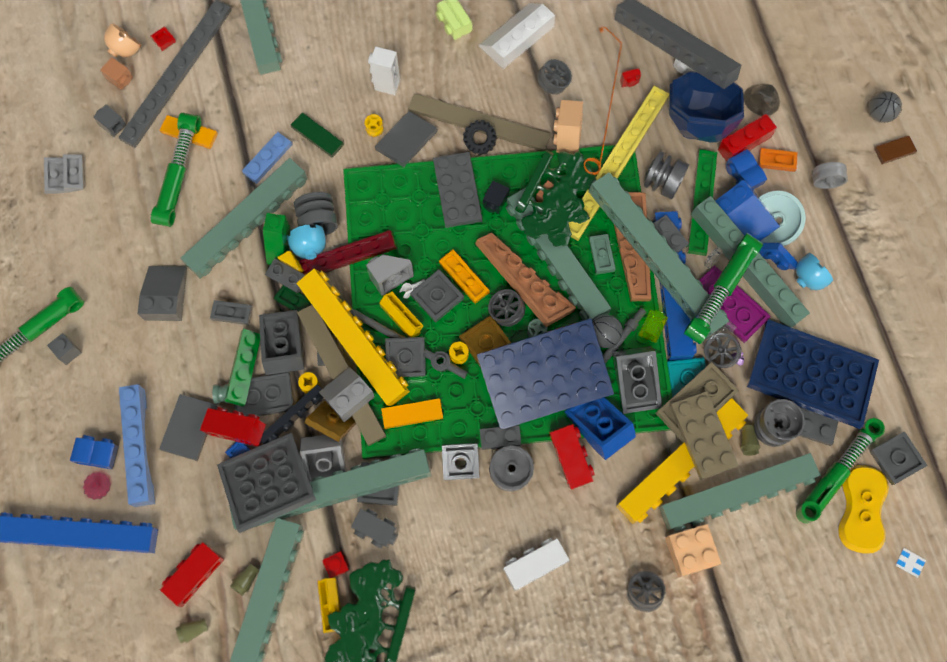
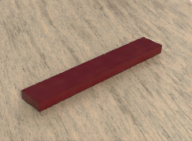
[298,230,397,275]

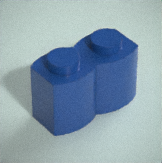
[726,149,767,190]
[70,435,118,470]

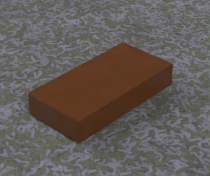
[874,136,917,165]

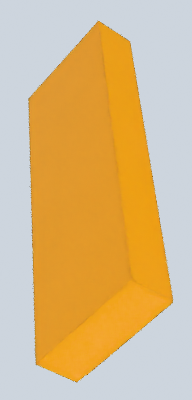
[160,115,218,149]
[439,249,490,304]
[381,398,443,429]

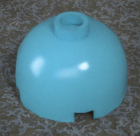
[287,225,326,260]
[796,253,833,291]

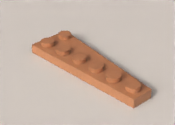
[614,192,651,301]
[476,233,576,327]

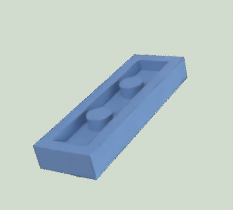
[242,132,292,184]

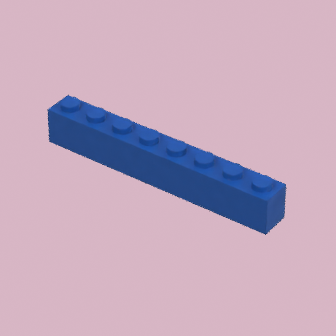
[652,211,697,361]
[0,512,158,554]

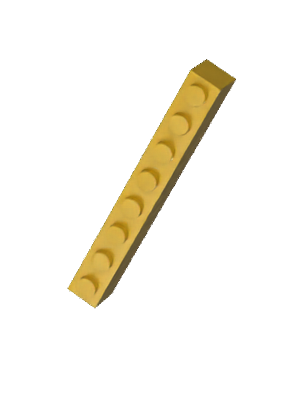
[296,269,410,406]
[616,398,748,524]

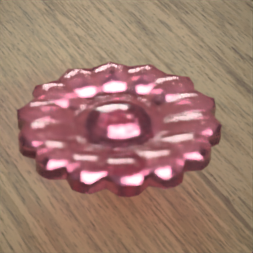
[83,472,111,500]

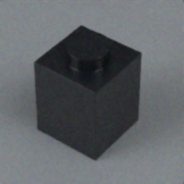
[483,181,510,214]

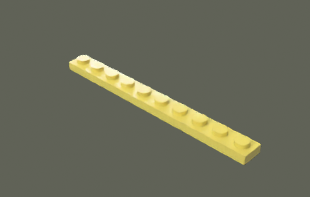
[568,86,669,241]

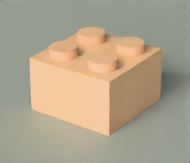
[553,100,583,154]
[665,524,721,578]

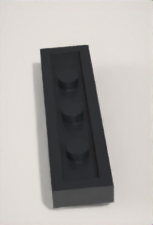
[261,384,323,444]

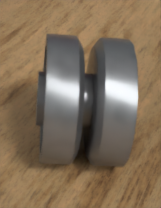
[489,446,534,492]

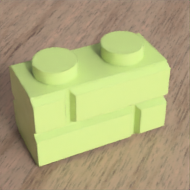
[436,0,472,40]

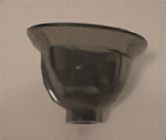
[744,83,780,116]

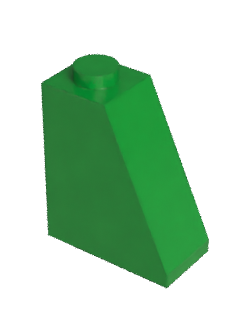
[263,213,291,265]

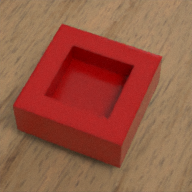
[150,26,176,51]
[620,68,641,87]
[322,551,350,578]

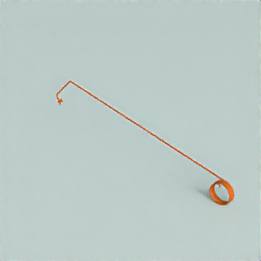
[584,27,622,175]

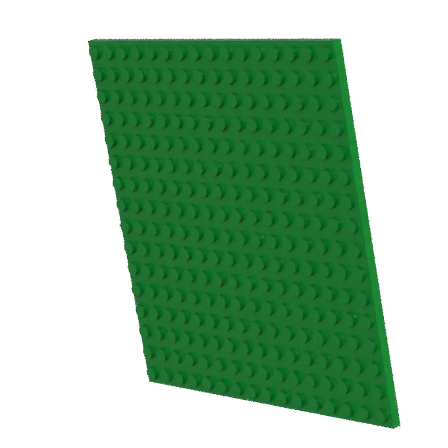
[343,145,672,459]

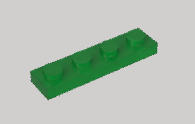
[224,328,260,407]

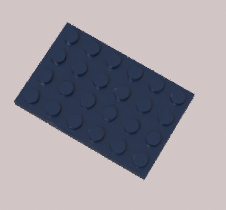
[477,318,614,429]
[747,319,879,429]

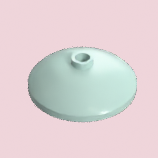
[759,191,806,246]

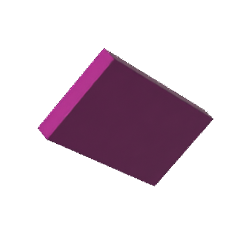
[699,265,771,343]

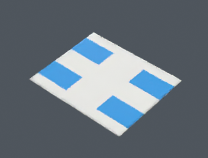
[896,548,926,578]

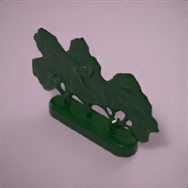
[515,150,597,247]
[324,559,416,662]

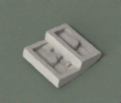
[44,154,83,194]

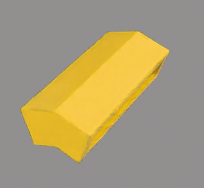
[380,292,423,338]
[317,578,341,633]

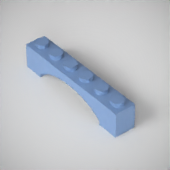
[119,384,155,507]

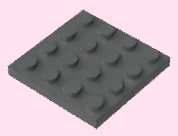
[217,433,316,534]

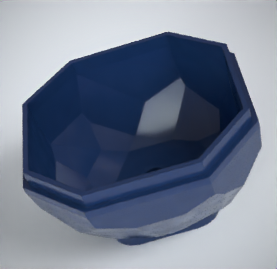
[669,72,744,143]

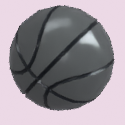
[868,91,902,123]
[592,314,623,348]

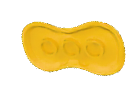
[838,465,889,554]

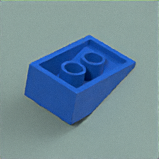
[715,180,780,241]
[565,397,636,460]

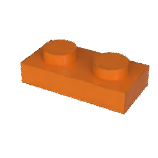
[758,148,798,172]

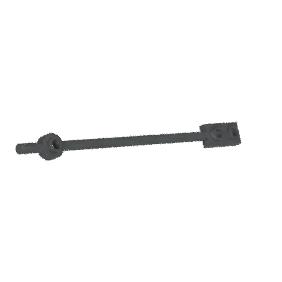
[265,258,468,379]

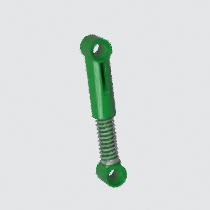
[151,112,201,227]
[683,233,764,344]
[0,287,84,362]
[796,418,885,524]

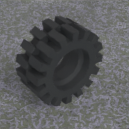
[463,120,497,155]

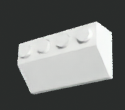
[479,3,555,69]

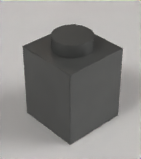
[93,105,126,137]
[47,333,82,365]

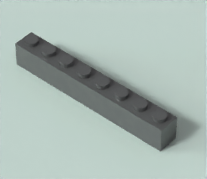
[614,0,742,89]

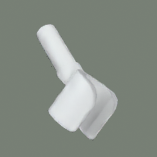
[399,280,425,298]

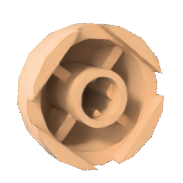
[104,23,142,58]

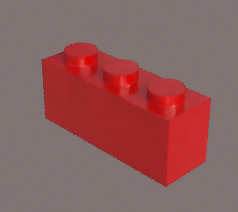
[718,114,777,162]
[200,407,266,447]
[549,424,595,490]
[160,542,224,607]

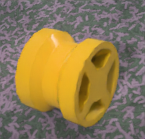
[364,114,384,137]
[449,342,469,365]
[298,372,320,394]

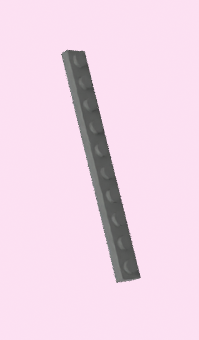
[118,0,232,148]

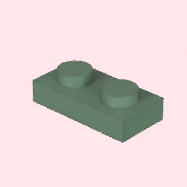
[589,234,615,274]

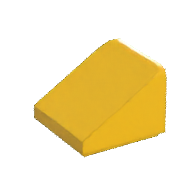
[278,251,303,273]

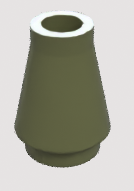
[740,425,761,456]
[230,564,259,596]
[175,619,208,643]

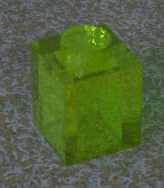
[639,310,668,343]

